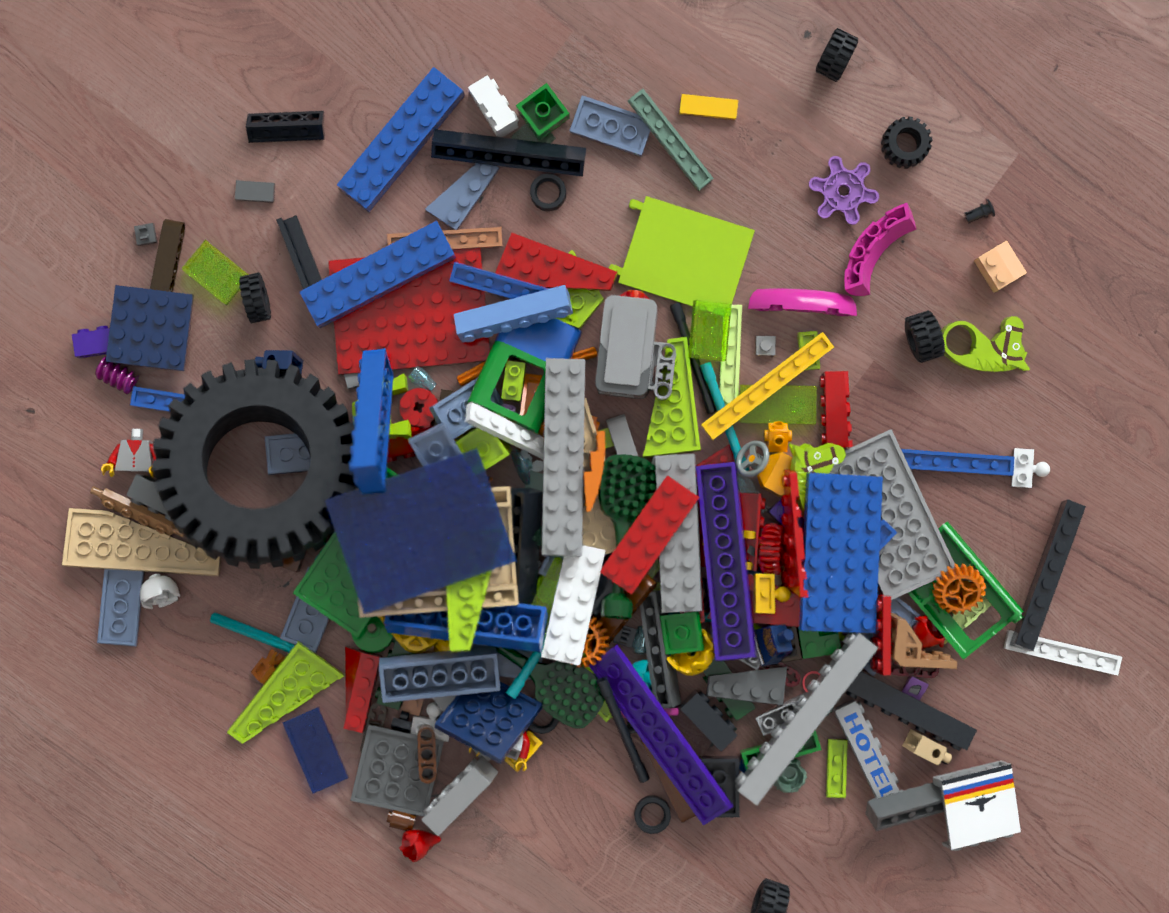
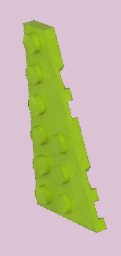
[643,337,701,458]
[443,529,503,652]
[227,641,345,744]

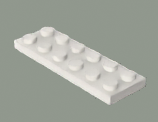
[541,545,606,666]

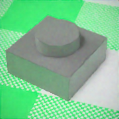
[756,336,776,356]

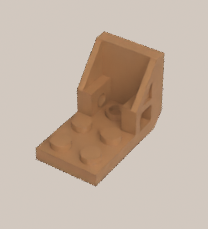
[891,612,957,669]

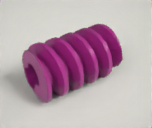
[95,356,139,394]

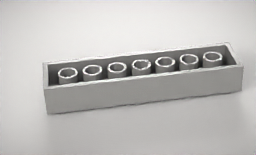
[655,454,703,612]

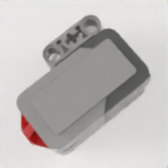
[595,290,676,401]

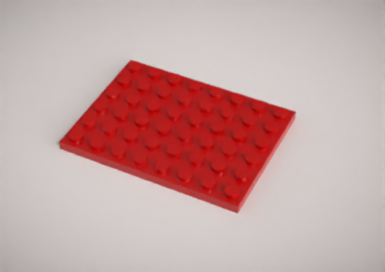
[328,248,490,375]

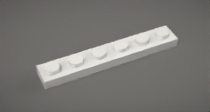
[465,402,544,460]
[1004,630,1122,676]

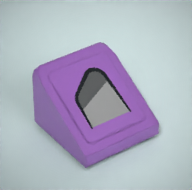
[902,676,929,700]

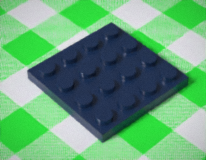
[106,285,194,371]
[434,681,543,764]

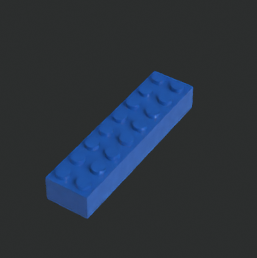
[337,67,465,212]
[300,221,456,328]
[349,349,394,494]
[384,604,548,652]

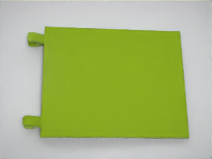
[609,196,755,317]

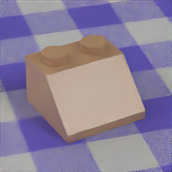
[974,241,1027,293]

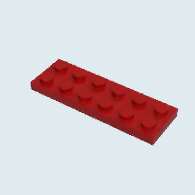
[600,475,700,594]

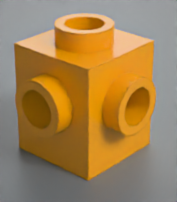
[764,421,792,452]

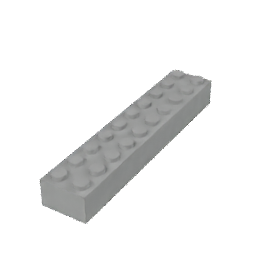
[542,358,585,557]
[735,632,878,806]

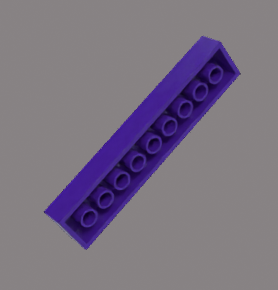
[696,462,757,661]

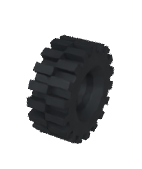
[239,272,271,324]

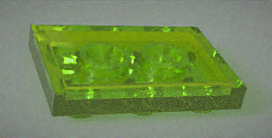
[181,240,249,306]
[688,300,732,362]

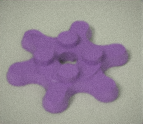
[809,156,879,225]

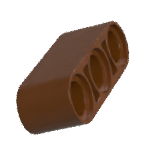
[417,724,437,784]

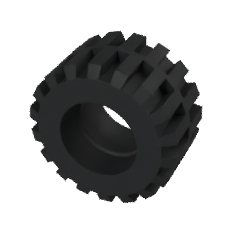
[816,28,858,82]
[881,117,933,169]
[905,310,945,363]
[751,878,790,913]

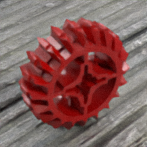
[759,523,784,575]

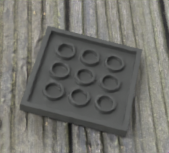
[350,724,444,817]

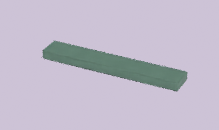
[627,88,714,191]

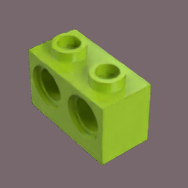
[501,360,526,403]

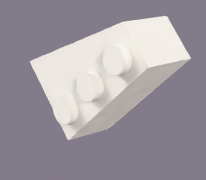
[468,75,519,137]

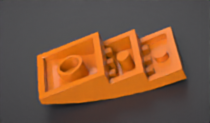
[583,431,605,512]

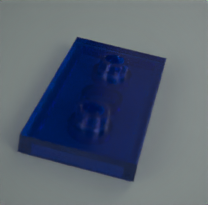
[282,707,349,794]

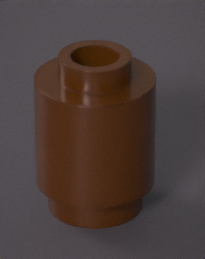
[386,810,416,831]

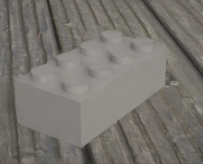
[422,756,498,836]

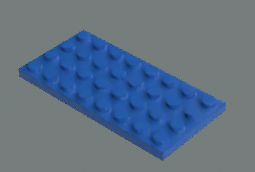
[799,473,883,633]

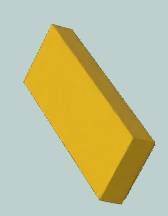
[679,94,738,120]

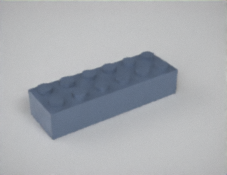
[379,646,500,703]

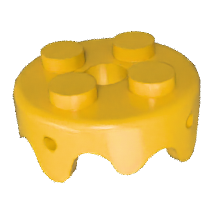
[667,628,715,676]

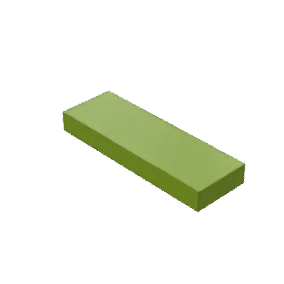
[826,739,848,798]

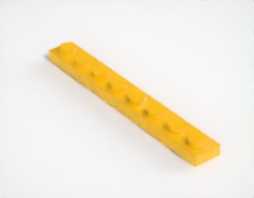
[701,332,834,440]

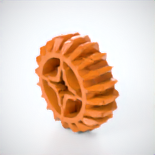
[933,563,986,615]
[571,617,609,668]

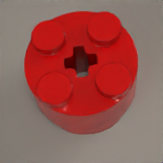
[399,388,438,428]

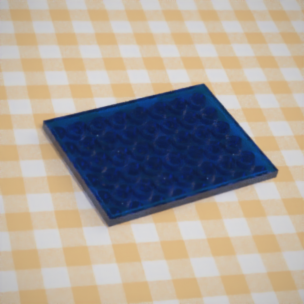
[325,448,516,615]

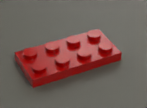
[870,594,891,675]

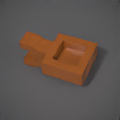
[251,648,285,684]

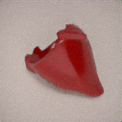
[910,616,945,649]
[399,830,441,862]

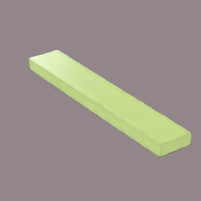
[719,305,742,405]

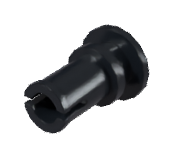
[964,199,995,224]

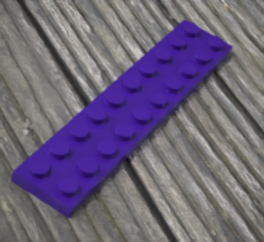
[589,645,733,826]

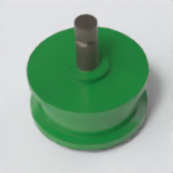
[351,616,393,653]

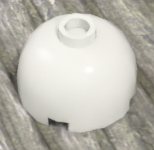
[140,574,180,609]

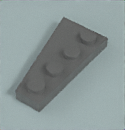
[706,667,787,706]

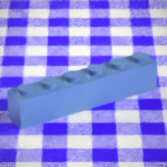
[454,285,573,342]

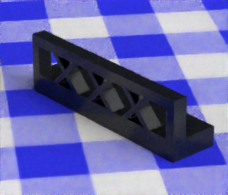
[246,111,325,143]
[276,215,322,289]

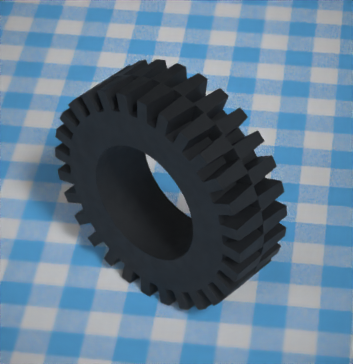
[152,359,358,569]

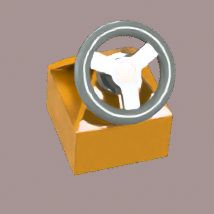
[736,441,793,498]

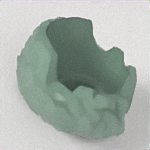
[773,759,807,793]

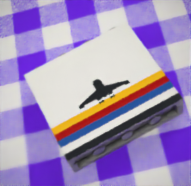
[932,760,1021,851]

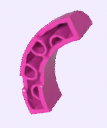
[844,203,917,296]
[748,288,857,317]

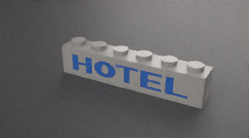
[833,700,903,798]

